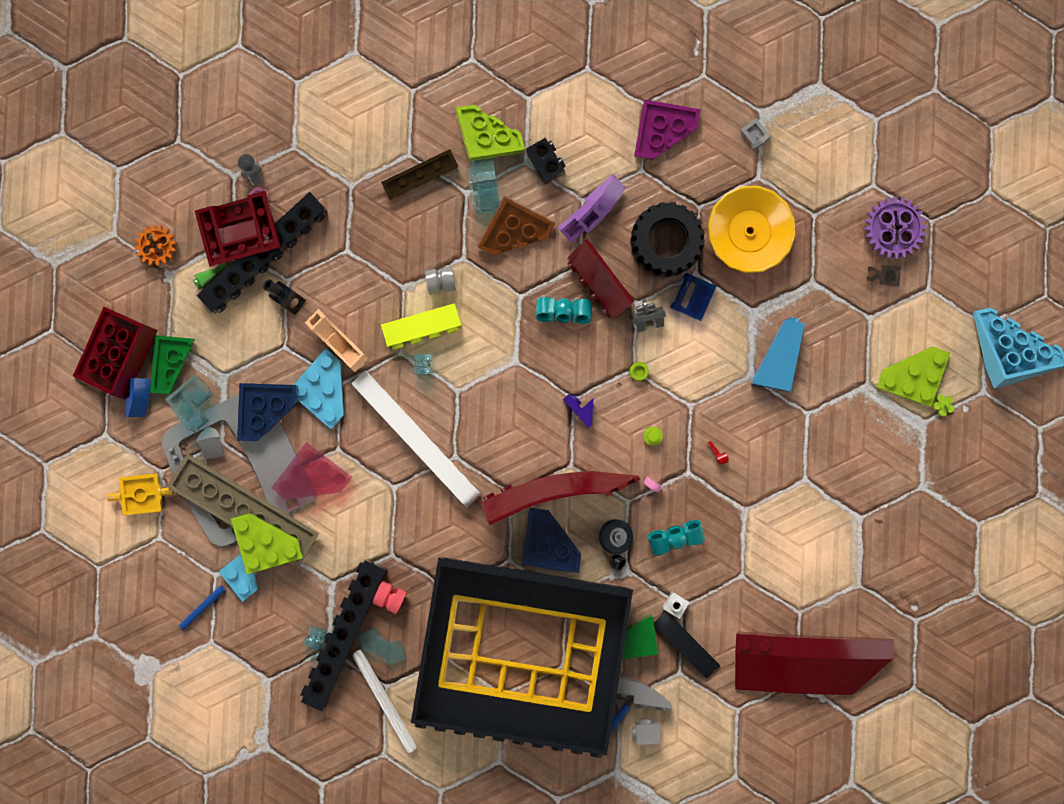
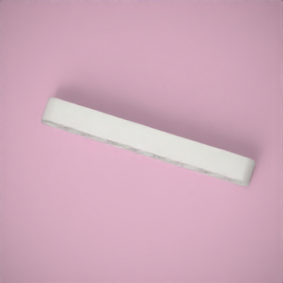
[352,370,481,508]

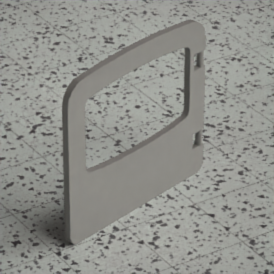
[162,394,316,546]

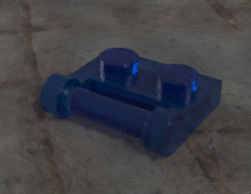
[669,273,716,322]

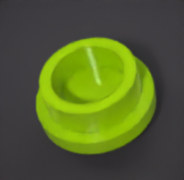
[643,427,663,446]

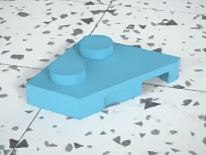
[219,554,259,602]

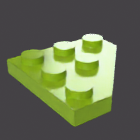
[455,105,525,161]
[876,346,950,407]
[231,513,304,575]

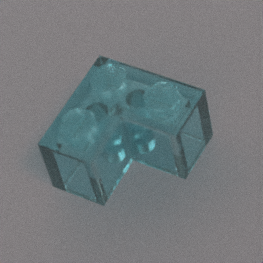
[468,158,499,214]
[165,375,214,433]

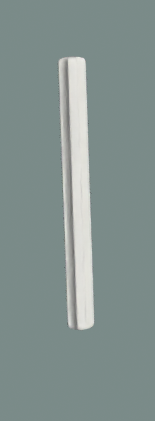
[352,650,417,753]

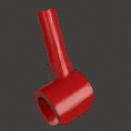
[707,441,729,464]

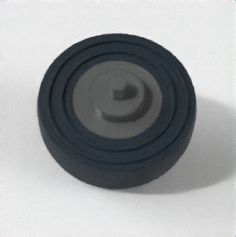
[599,519,633,554]

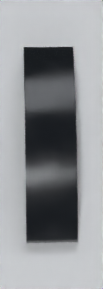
[654,611,720,679]

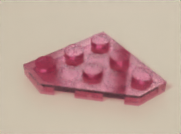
[271,442,352,500]

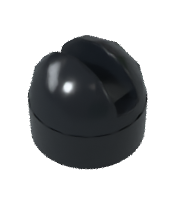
[609,554,626,571]

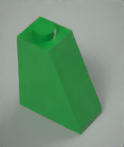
[622,614,658,659]

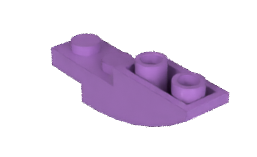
[558,174,625,243]

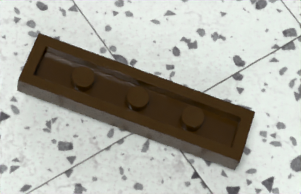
[381,149,458,200]

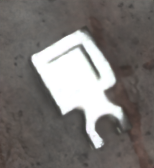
[867,265,902,287]

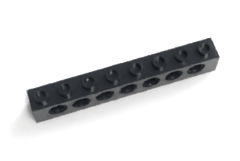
[196,192,327,314]
[300,559,388,711]

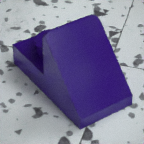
[563,394,593,428]

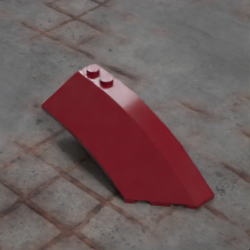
[481,471,640,526]
[735,631,894,695]

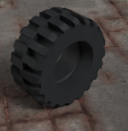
[630,202,705,277]

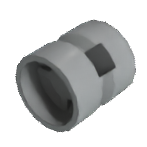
[425,266,456,295]

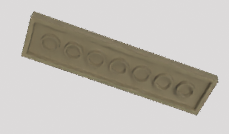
[167,454,319,566]

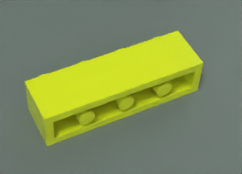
[381,303,462,350]

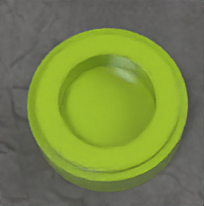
[629,362,649,381]

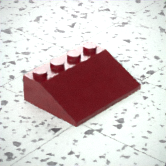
[567,239,635,320]
[73,307,158,400]

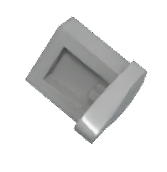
[740,118,771,150]
[197,426,224,460]

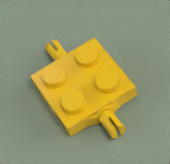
[107,473,174,515]

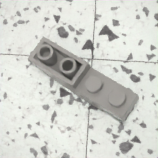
[617,676,672,711]

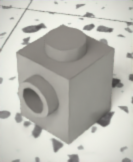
[632,719,660,745]

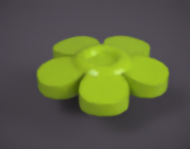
[933,394,954,416]

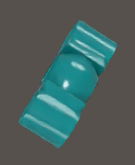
[536,297,592,324]
[647,520,705,556]

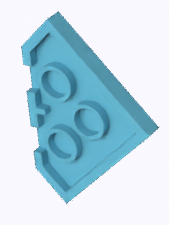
[294,348,344,429]

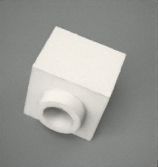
[662,591,690,619]

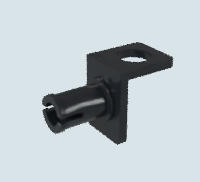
[263,279,306,315]

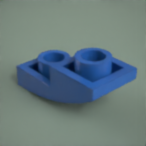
[126,378,151,417]

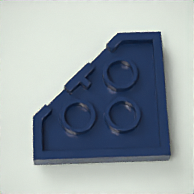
[237,383,298,441]
[521,507,581,573]

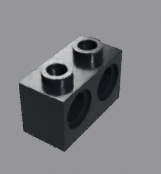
[526,137,566,185]

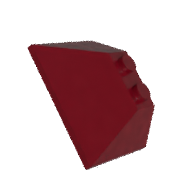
[195,191,281,267]

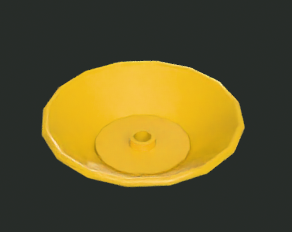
[708,186,795,273]

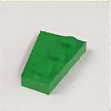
[150,335,195,394]

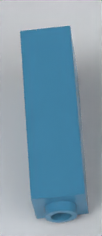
[751,317,805,392]

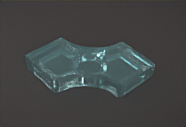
[358,628,406,665]

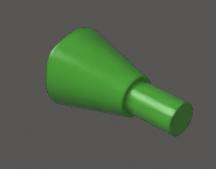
[193,263,227,289]

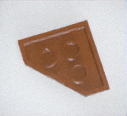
[477,196,555,256]

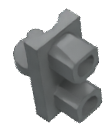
[238,154,263,186]
[629,299,666,333]

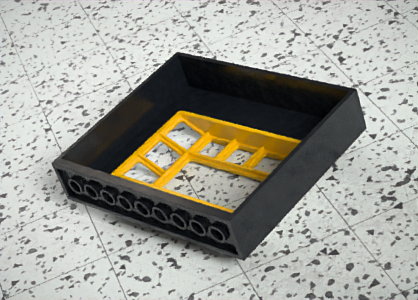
[411,557,633,758]

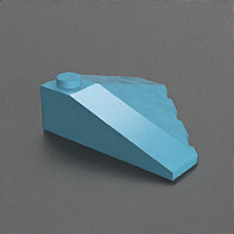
[973,308,1064,389]

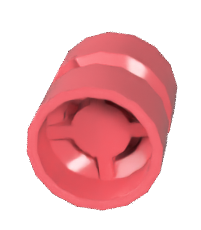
[372,581,407,615]

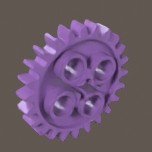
[863,196,927,259]

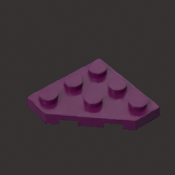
[634,99,701,160]

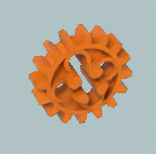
[134,224,177,266]

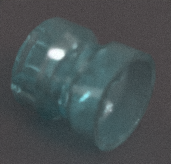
[413,354,432,374]
[303,625,328,651]

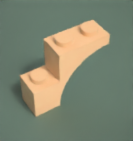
[305,309,369,372]

